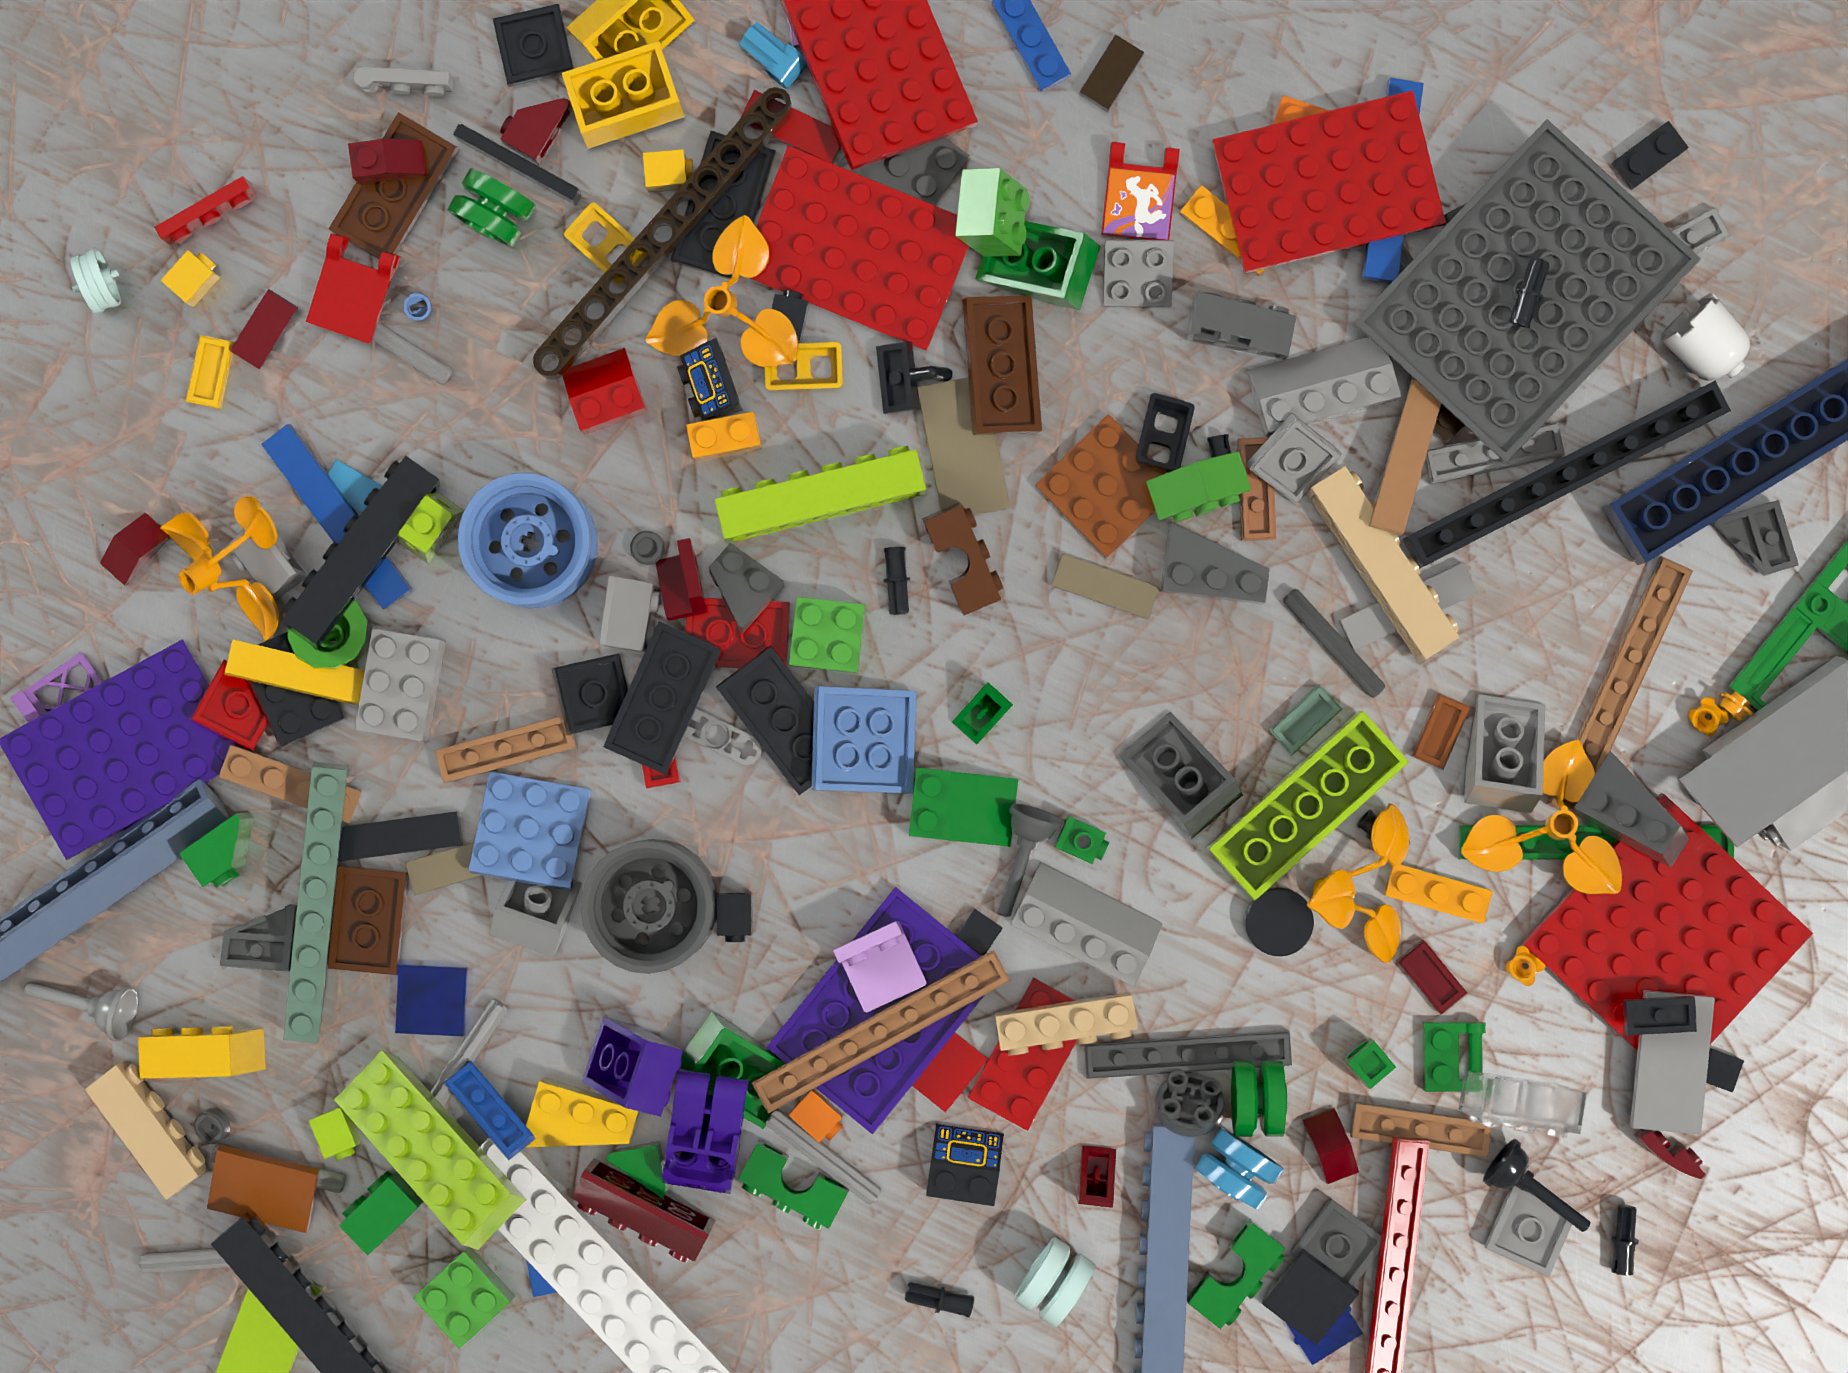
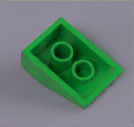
[975,221,1100,310]
[909,767,1018,847]
[677,1012,786,1129]

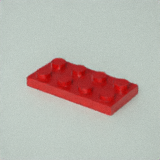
[968,977,1076,1131]

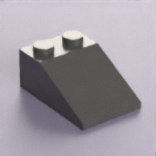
[1119,712,1243,839]

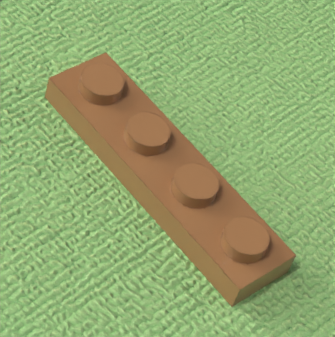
[435,716,577,783]
[219,744,361,824]
[1350,1102,1493,1157]

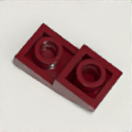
[230,289,298,369]
[1634,1129,1706,1179]

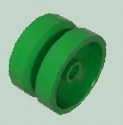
[447,168,536,248]
[1231,1061,1287,1137]

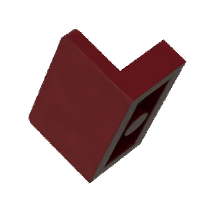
[655,538,707,621]

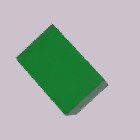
[952,682,1013,744]
[606,1141,669,1198]

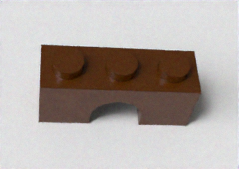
[922,503,1004,616]

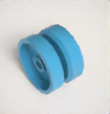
[1195,1127,1284,1210]

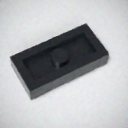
[1612,121,1689,190]
[1623,996,1697,1035]

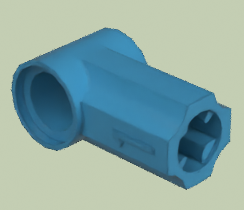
[739,22,807,90]

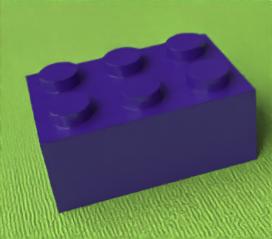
[581,1016,683,1117]

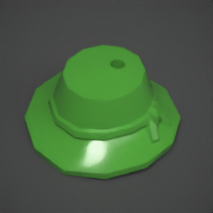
[288,600,367,669]

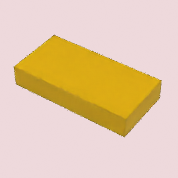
[186,335,234,409]

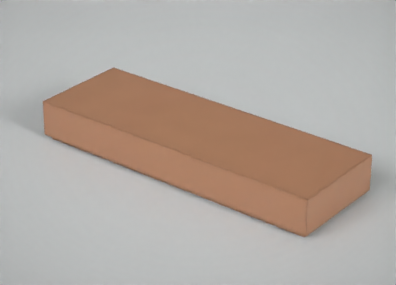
[1237,437,1276,541]

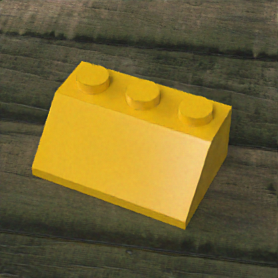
[566,0,695,62]
[562,41,685,149]

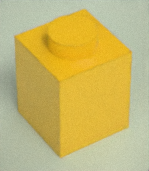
[643,149,694,193]
[161,250,220,308]

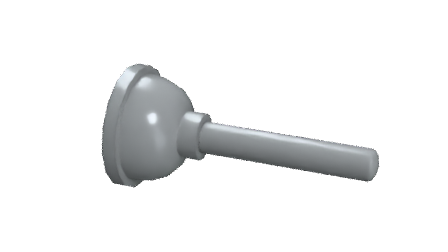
[24,982,138,1041]

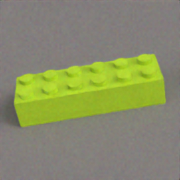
[714,446,927,544]
[1206,711,1409,900]
[334,1050,527,1250]

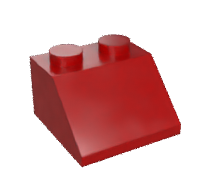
[562,348,648,435]

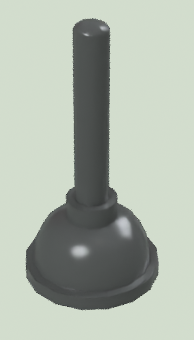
[998,804,1062,917]

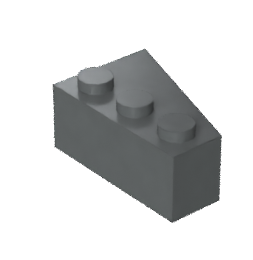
[1160,522,1270,605]
[1574,751,1689,868]

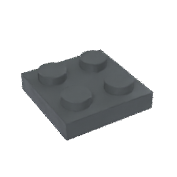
[1290,1198,1381,1286]

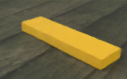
[224,639,365,706]

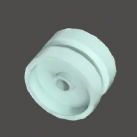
[1014,1237,1096,1328]

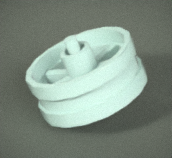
[70,247,121,314]

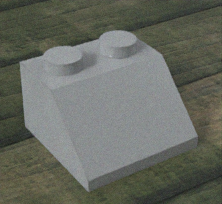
[229,529,307,601]
[599,576,660,652]
[489,880,581,957]

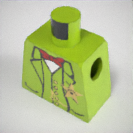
[398,492,464,564]

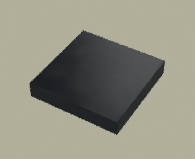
[493,4,574,87]
[552,653,628,735]
[1262,1249,1359,1345]

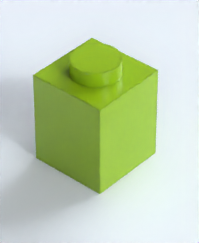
[309,1107,362,1161]

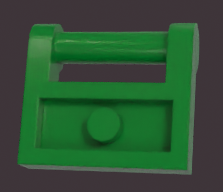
[1423,1022,1486,1092]

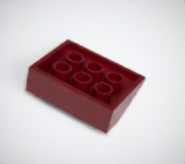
[572,1158,716,1263]

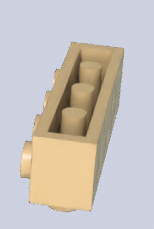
[994,992,1138,1055]
[84,1060,208,1200]

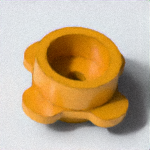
[1718,691,1753,722]
[1688,697,1730,736]
[1505,945,1546,986]

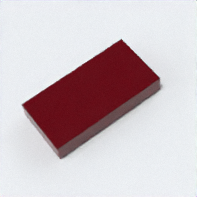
[1396,939,1467,1014]

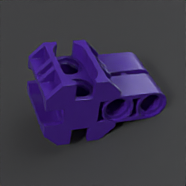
[662,1069,748,1194]

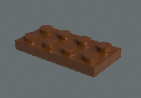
[329,112,458,259]
[962,296,1042,435]

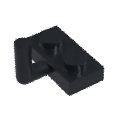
[876,341,952,415]

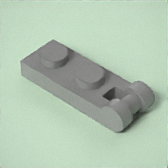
[353,67,454,96]

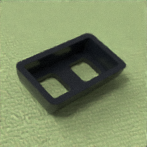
[1136,393,1195,473]

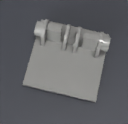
[1103,240,1174,307]

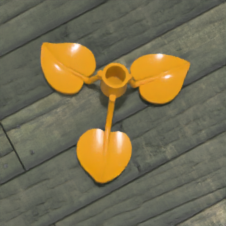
[645,215,798,367]
[160,495,279,642]
[1461,740,1622,894]
[1307,803,1409,963]

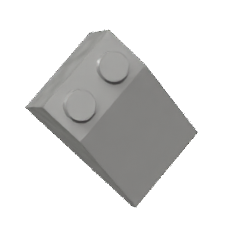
[1464,694,1545,813]

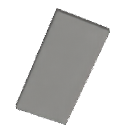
[1630,990,1715,1135]

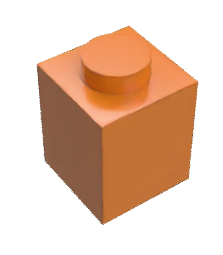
[788,1088,843,1143]

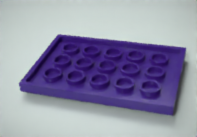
[0,639,245,860]
[766,887,986,1135]

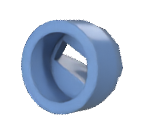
[403,292,432,321]

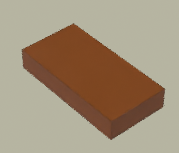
[1411,694,1471,770]

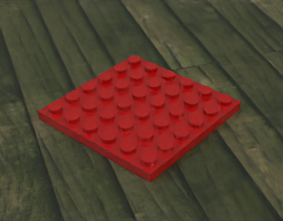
[1521,793,1813,1051]

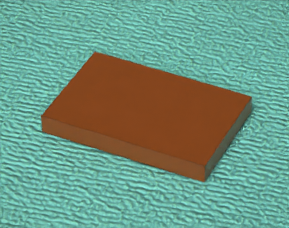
[207,1145,320,1233]

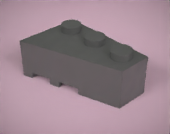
[1185,291,1297,360]

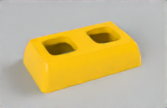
[564,202,648,284]
[764,342,843,390]

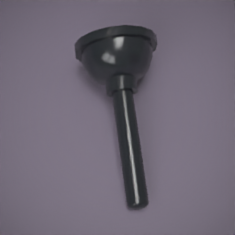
[1483,1139,1591,1232]

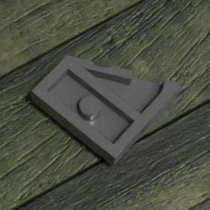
[1713,500,1799,576]
[709,543,784,633]
[220,904,297,971]

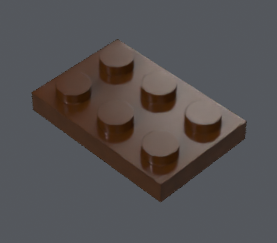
[328,866,408,975]

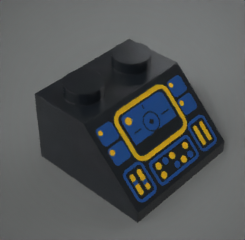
[677,338,743,421]
[926,1123,1004,1206]

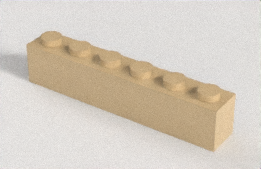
[1306,466,1460,664]

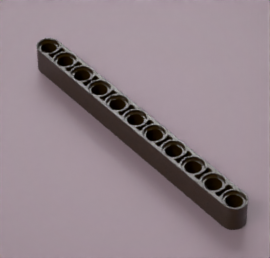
[533,87,792,380]

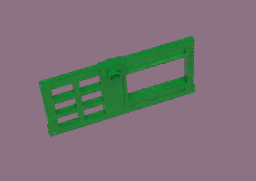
[1728,539,1848,711]

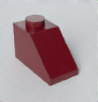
[500,97,573,166]
[348,139,427,185]

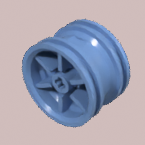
[458,473,598,609]

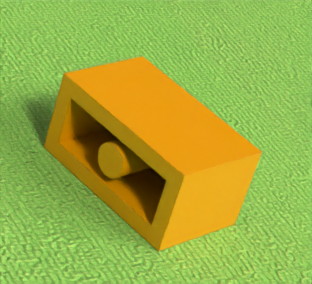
[686,411,762,462]

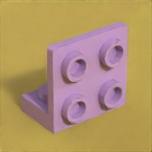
[833,921,927,1012]

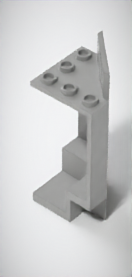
[1679,656,1848,851]

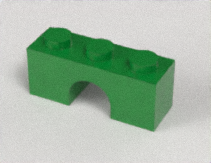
[738,1140,849,1230]
[1187,1218,1285,1330]

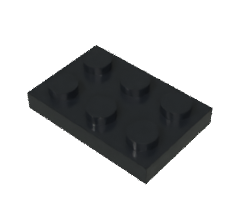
[248,632,344,748]

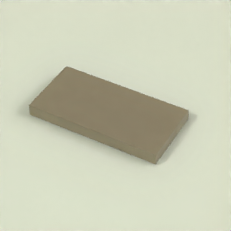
[917,377,1010,516]

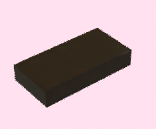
[1079,34,1144,112]

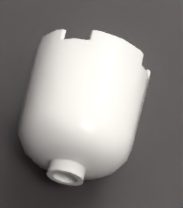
[1661,293,1750,381]

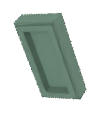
[1268,684,1343,755]

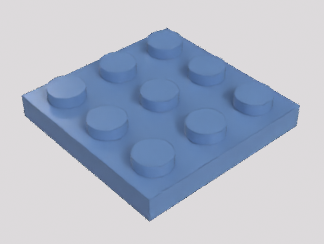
[811,686,916,794]
[469,772,591,891]

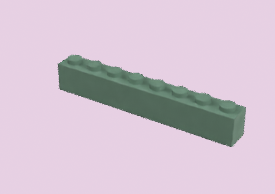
[283,762,348,1043]

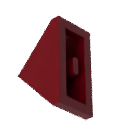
[100,513,171,586]
[1302,1108,1359,1184]
[1076,1145,1116,1208]

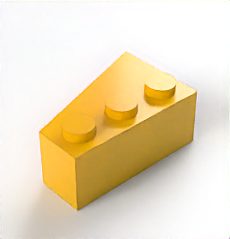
[138,1026,266,1079]
[525,1078,640,1148]

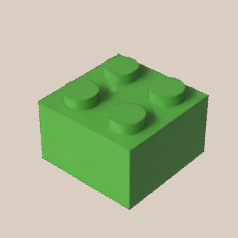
[955,168,1030,257]
[1146,451,1251,523]
[789,597,866,674]
[413,1247,515,1349]

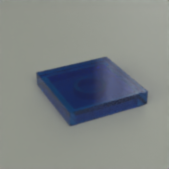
[395,964,468,1036]

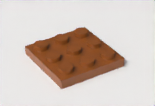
[1035,413,1166,559]

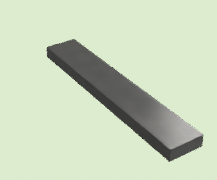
[1084,1030,1292,1079]

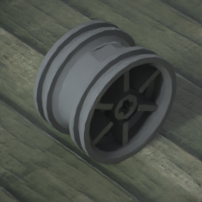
[580,839,717,974]

